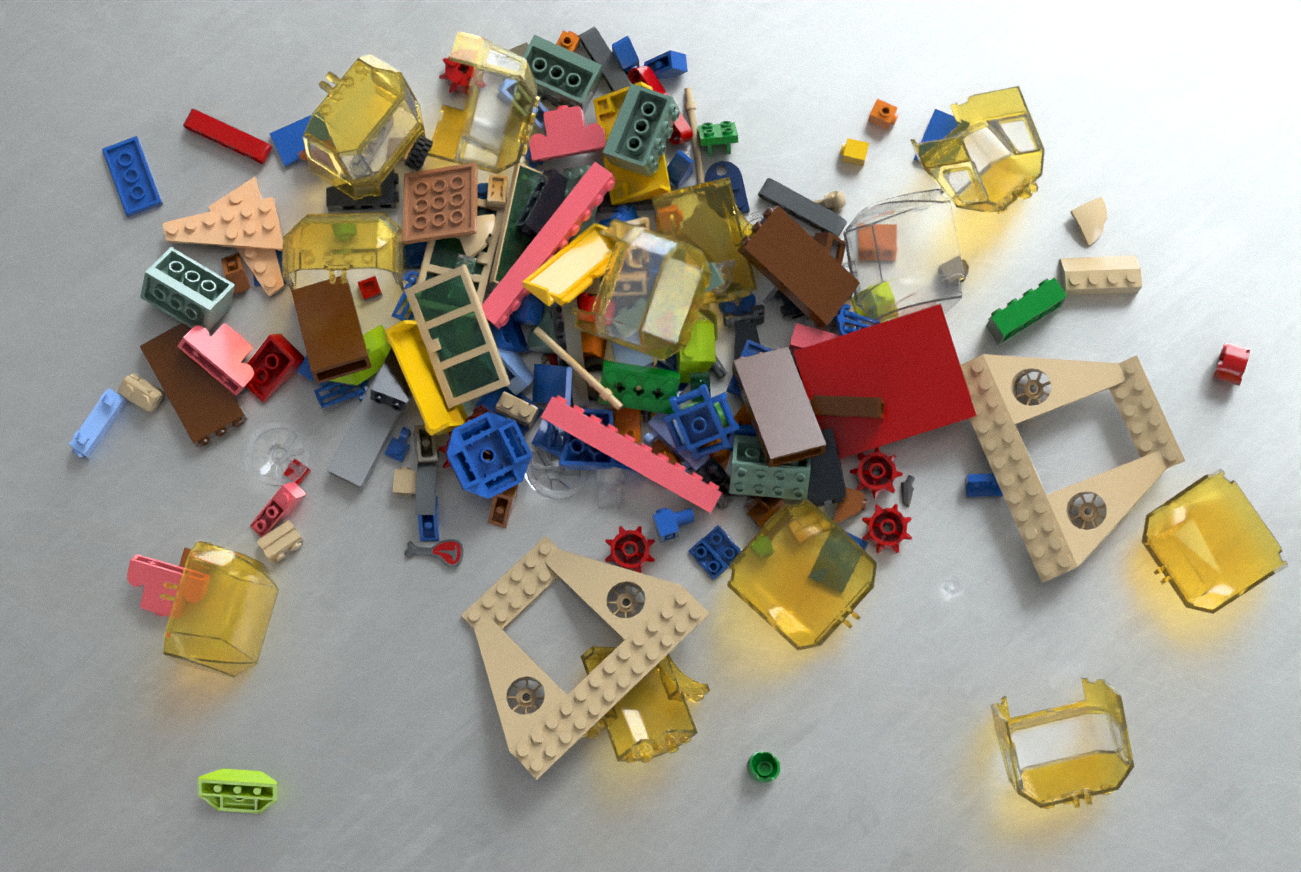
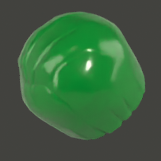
[747,751,780,783]

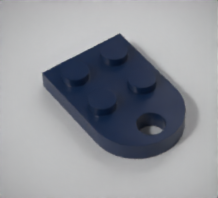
[705,161,750,218]

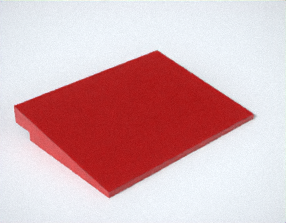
[793,304,977,459]

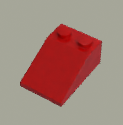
[246,333,305,403]

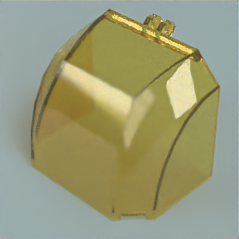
[1142,469,1288,614]
[727,499,877,650]
[159,539,279,678]

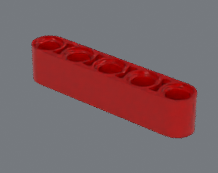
[628,66,693,145]
[183,109,273,164]

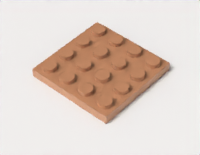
[403,162,478,245]

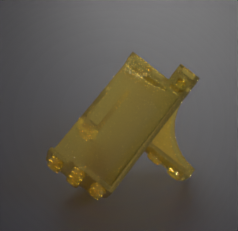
[651,177,757,310]
[580,646,710,763]

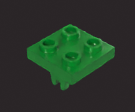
[698,121,739,156]

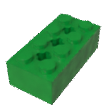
[986,277,1067,345]
[597,360,680,414]

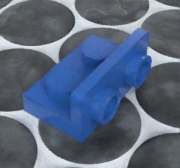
[965,473,1003,498]

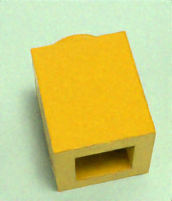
[840,138,869,166]

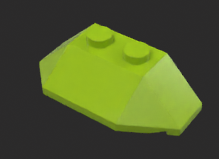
[674,306,716,383]
[329,324,391,386]
[197,769,278,814]

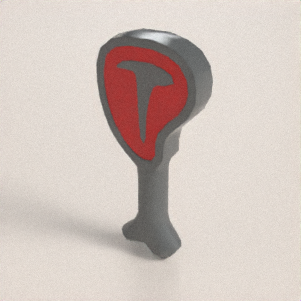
[404,539,464,568]

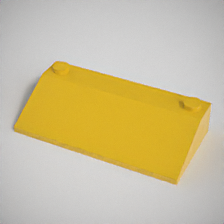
[593,82,671,205]
[385,320,470,436]

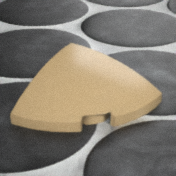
[1070,197,1107,246]
[459,214,496,259]

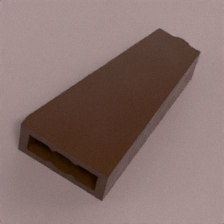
[810,395,885,419]

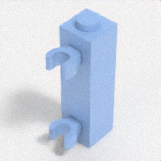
[69,388,128,459]
[643,413,710,473]

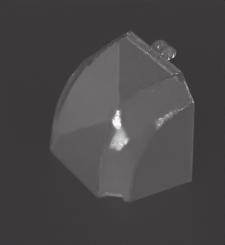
[842,188,964,321]

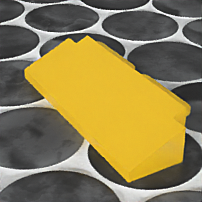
[522,223,622,306]

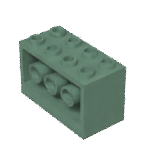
[515,35,602,114]
[603,83,680,178]
[140,247,235,331]
[729,434,811,501]

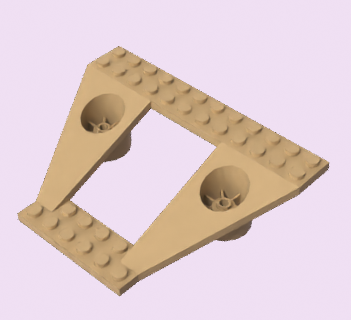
[961,354,1185,583]
[461,536,710,780]

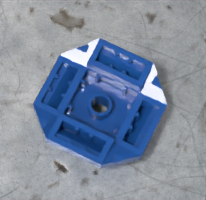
[445,412,532,499]

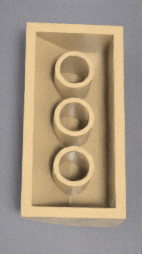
[1060,255,1142,296]

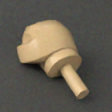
[813,191,846,212]

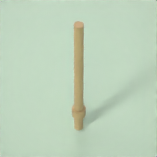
[684,87,707,196]
[533,327,623,410]

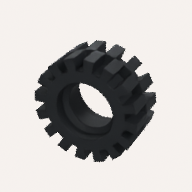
[404,135,433,172]

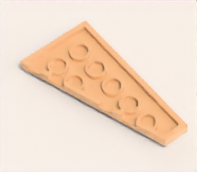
[208,177,285,298]
[162,197,286,251]

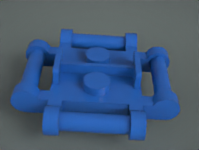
[661,384,740,462]

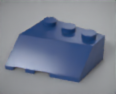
[558,409,615,471]

